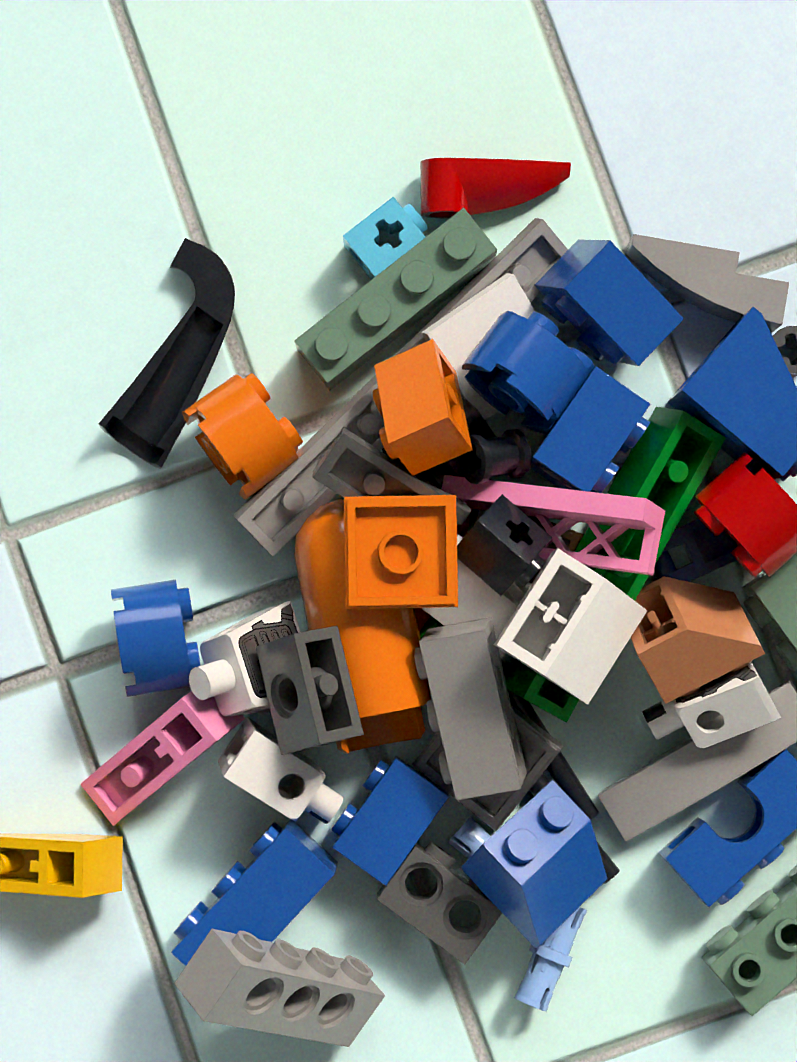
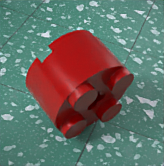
[694,452,797,578]

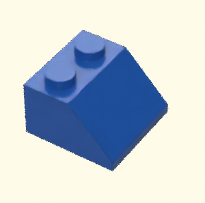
[460,780,607,949]

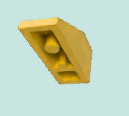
[0,833,123,898]

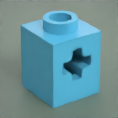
[343,197,428,280]

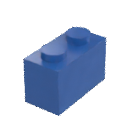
[331,756,449,886]

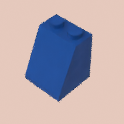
[667,306,797,481]

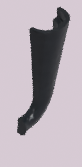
[98,238,235,469]

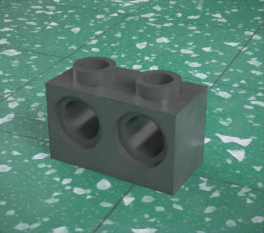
[377,841,502,965]

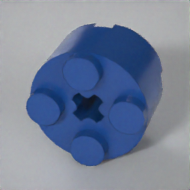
[462,311,595,434]
[111,579,201,697]

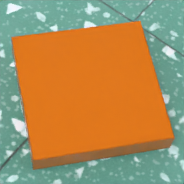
[344,495,458,609]

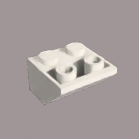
[493,548,647,705]

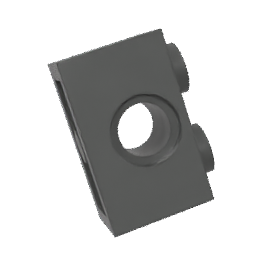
[256,626,364,755]

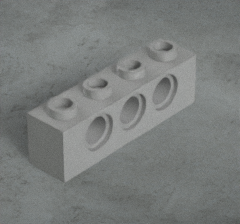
[174,929,385,1047]

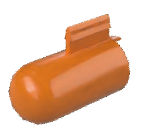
[294,499,431,754]

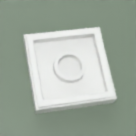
[421,273,535,420]

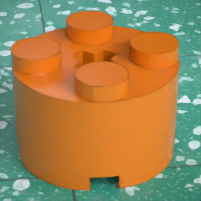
[182,373,303,500]

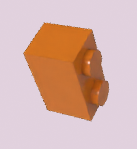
[372,339,472,476]

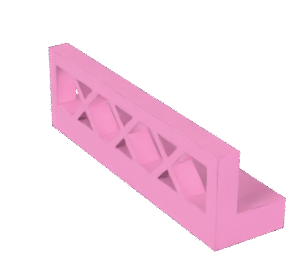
[442,475,665,576]

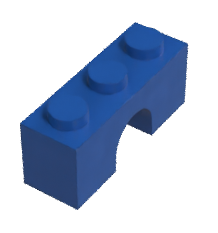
[658,749,797,907]

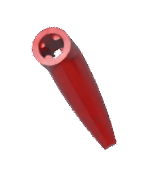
[420,158,571,219]

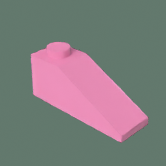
[80,691,246,826]

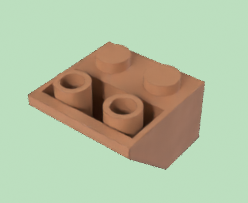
[631,576,765,704]

